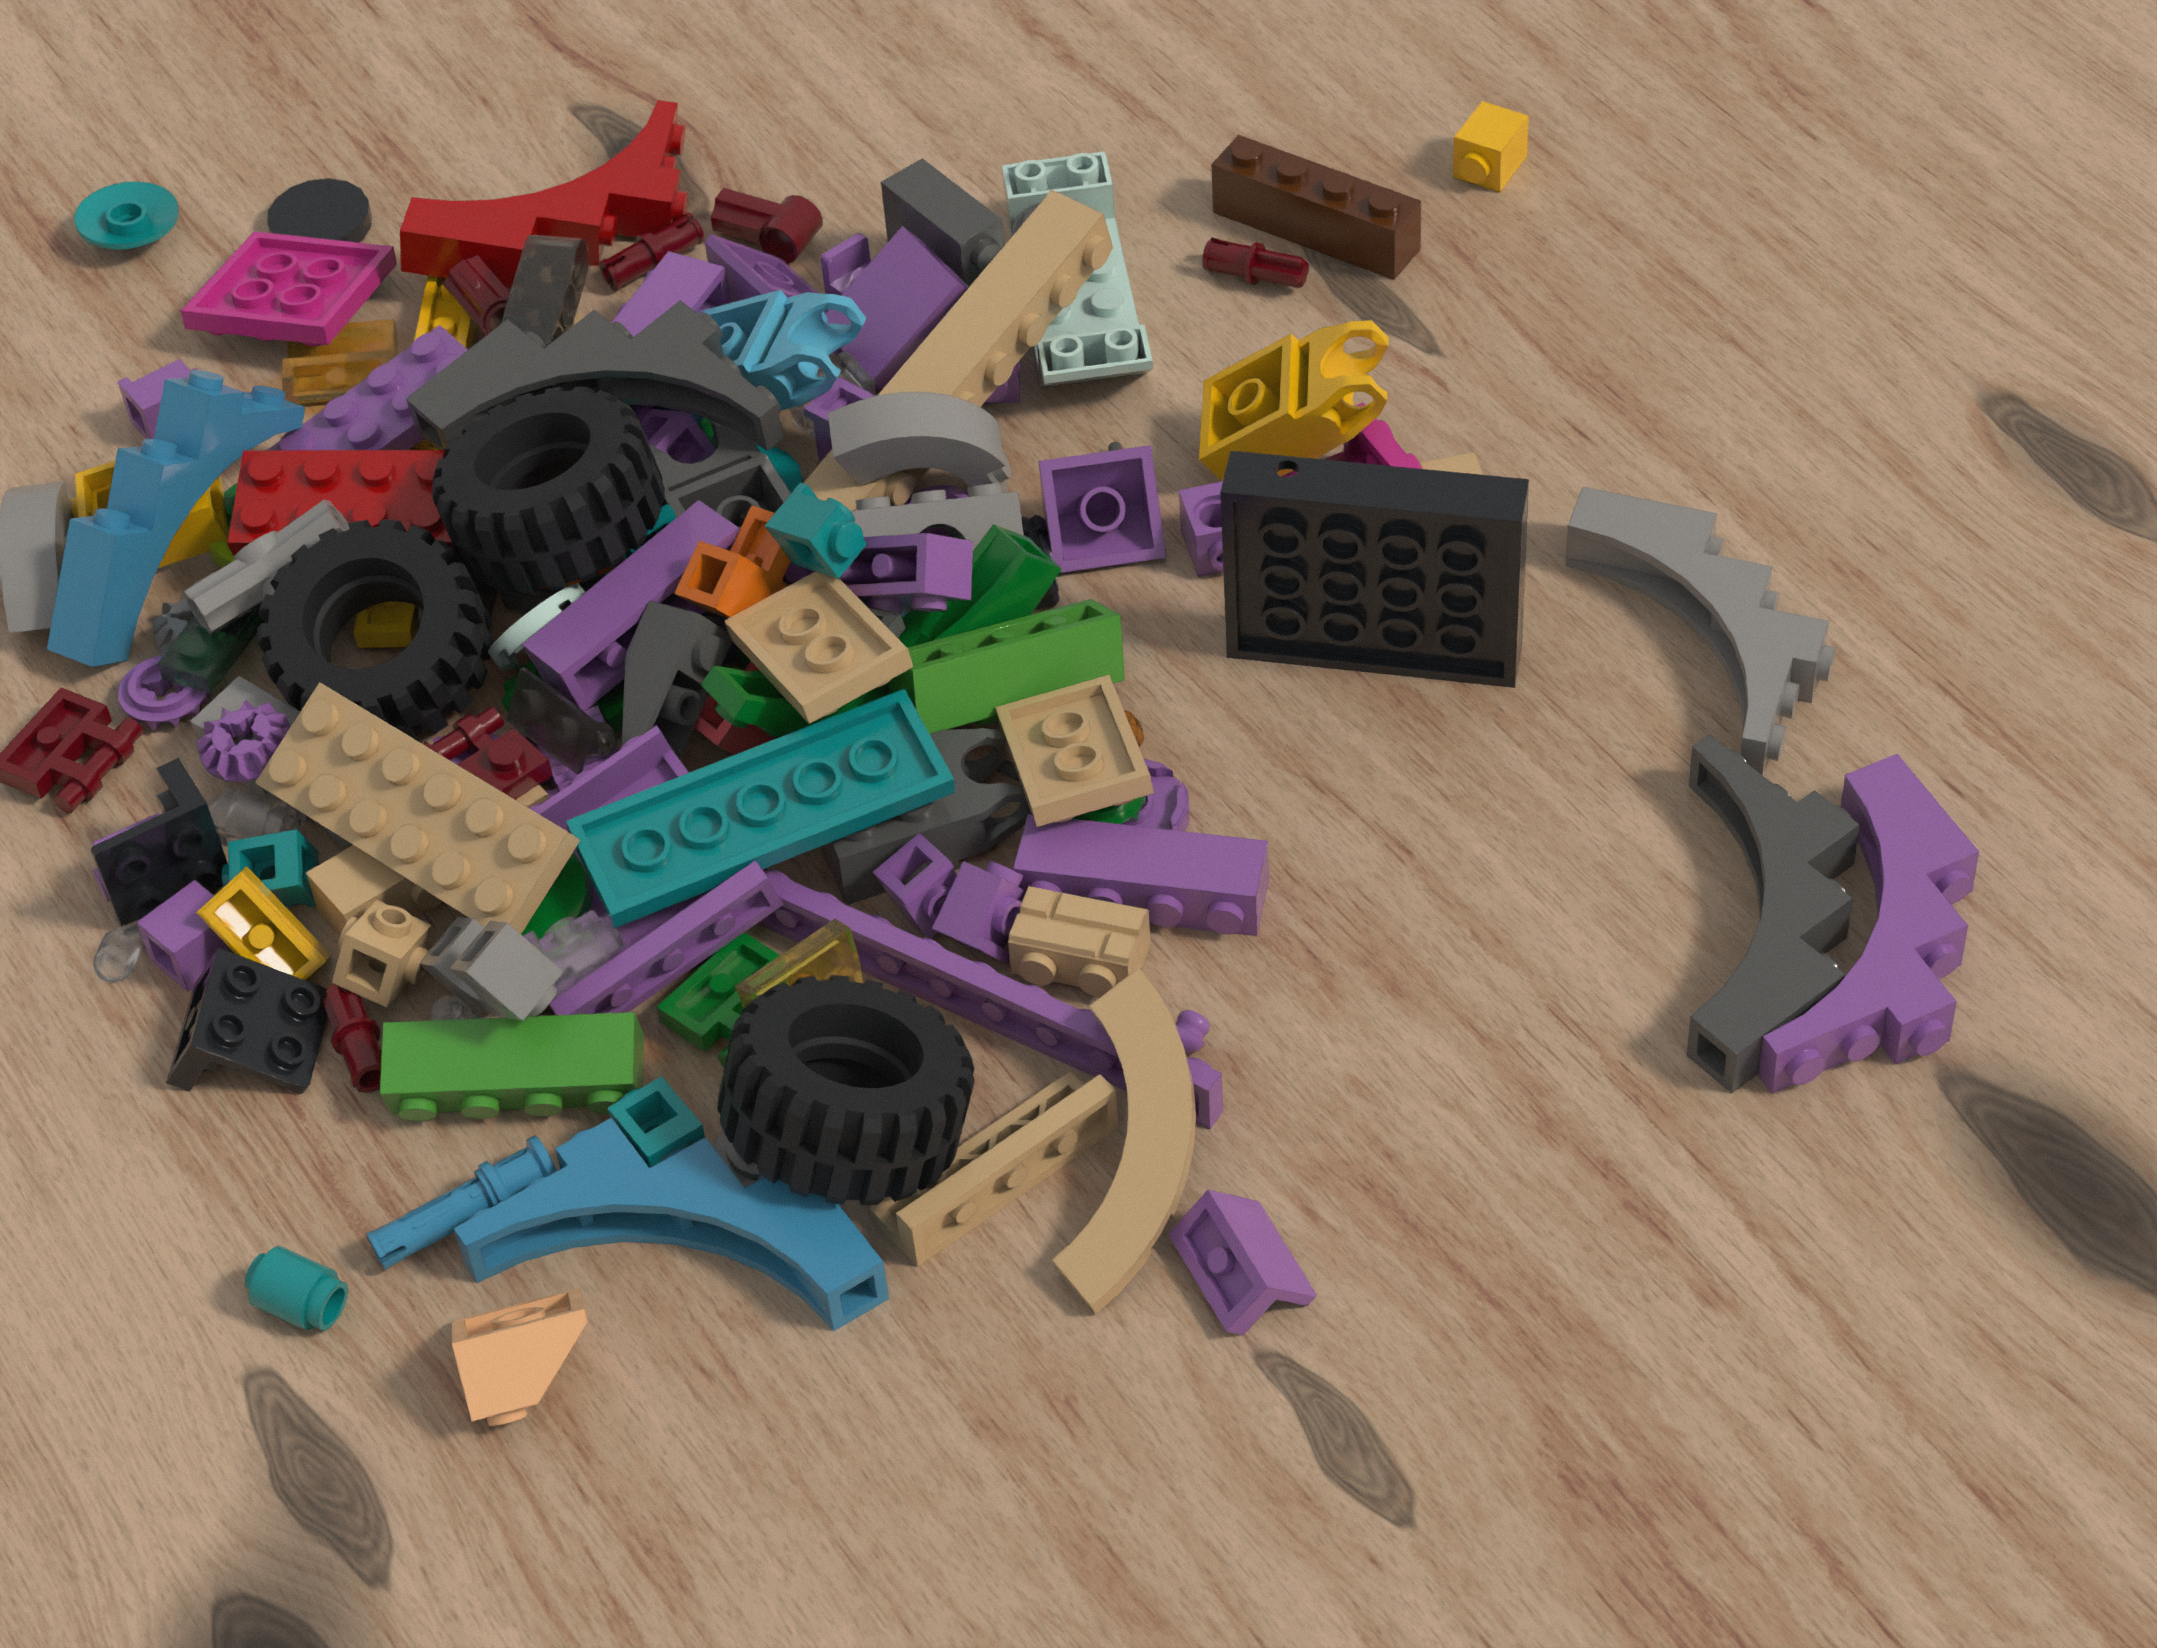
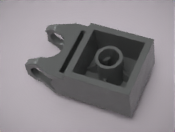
[649,420,791,530]
[820,728,1032,905]

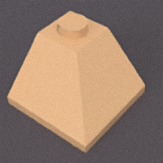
[452,1287,588,1426]

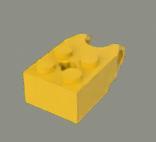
[1199,320,1389,481]

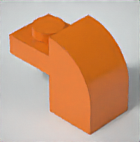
[674,505,791,619]

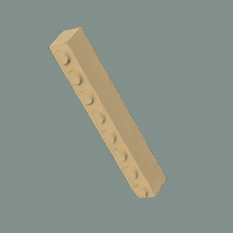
[804,190,1113,511]

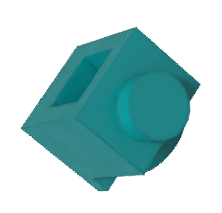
[765,483,867,579]
[222,829,319,907]
[608,1076,705,1168]

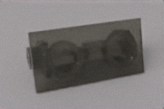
[506,667,617,775]

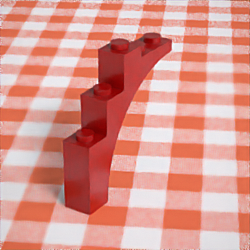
[400,100,688,291]

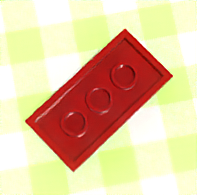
[227,450,457,556]

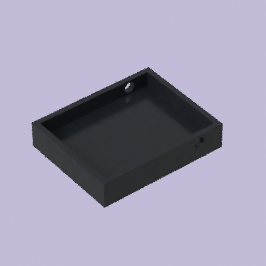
[1220,451,1529,688]

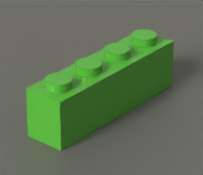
[888,599,1125,734]
[380,1012,644,1121]

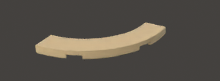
[1052,968,1196,1315]

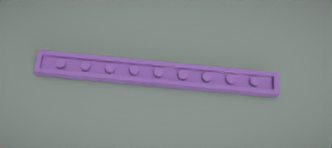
[757,869,1223,1129]

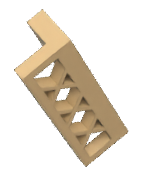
[869,1071,1119,1267]

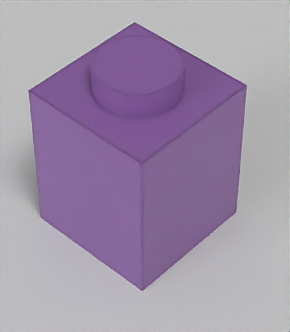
[137,880,235,992]

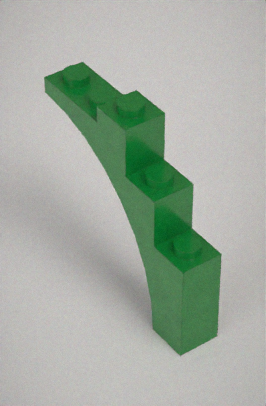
[701,524,1062,738]

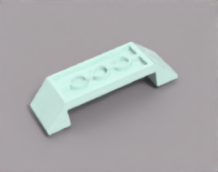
[1002,151,1153,388]

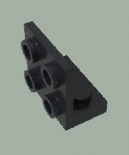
[91,758,228,931]
[166,947,327,1094]

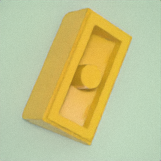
[196,867,330,980]

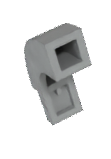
[828,392,1012,493]
[0,481,74,633]

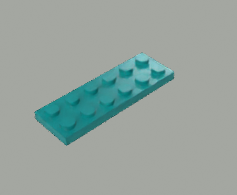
[566,689,955,928]

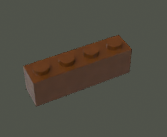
[1211,135,1421,280]

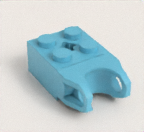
[690,289,866,425]

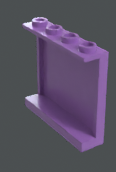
[529,725,784,1015]

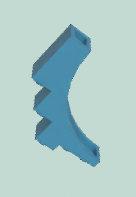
[47,370,305,667]
[453,1118,889,1331]

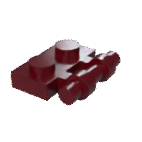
[0,687,143,813]
[422,707,553,800]

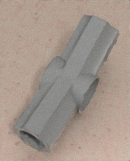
[183,500,349,636]

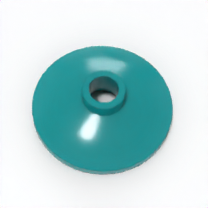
[74,181,179,249]

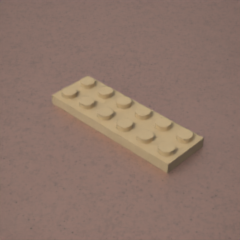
[255,682,580,934]

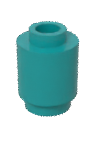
[245,1246,348,1331]

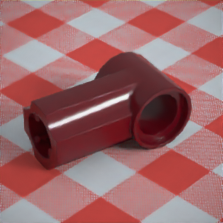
[710,188,823,264]
[443,255,538,336]

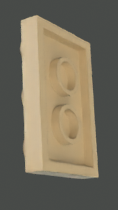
[724,571,914,724]
[995,675,1154,827]

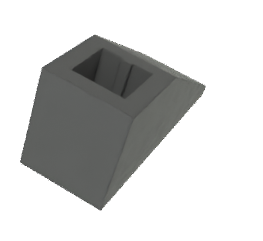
[622,600,732,760]

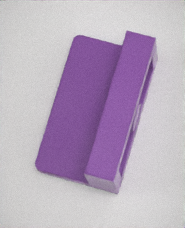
[1168,1190,1317,1335]

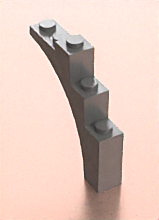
[406,300,784,451]
[1687,735,1859,1093]

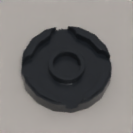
[267,178,372,243]

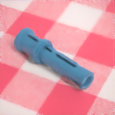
[366,1135,557,1270]

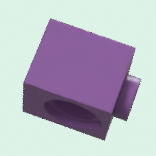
[1179,481,1223,577]

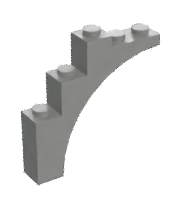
[1566,487,1836,776]

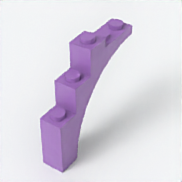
[1759,754,1979,1093]

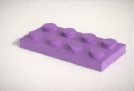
[268,325,468,450]

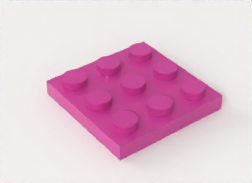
[181,231,397,347]

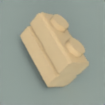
[1008,886,1151,997]

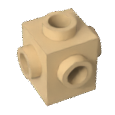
[332,900,432,1008]

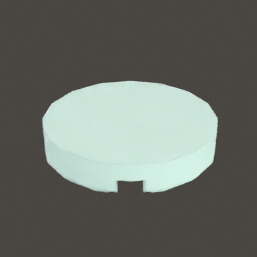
[487,583,585,671]

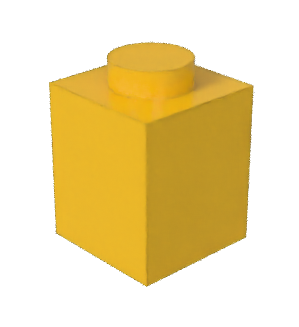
[1453,101,1529,192]

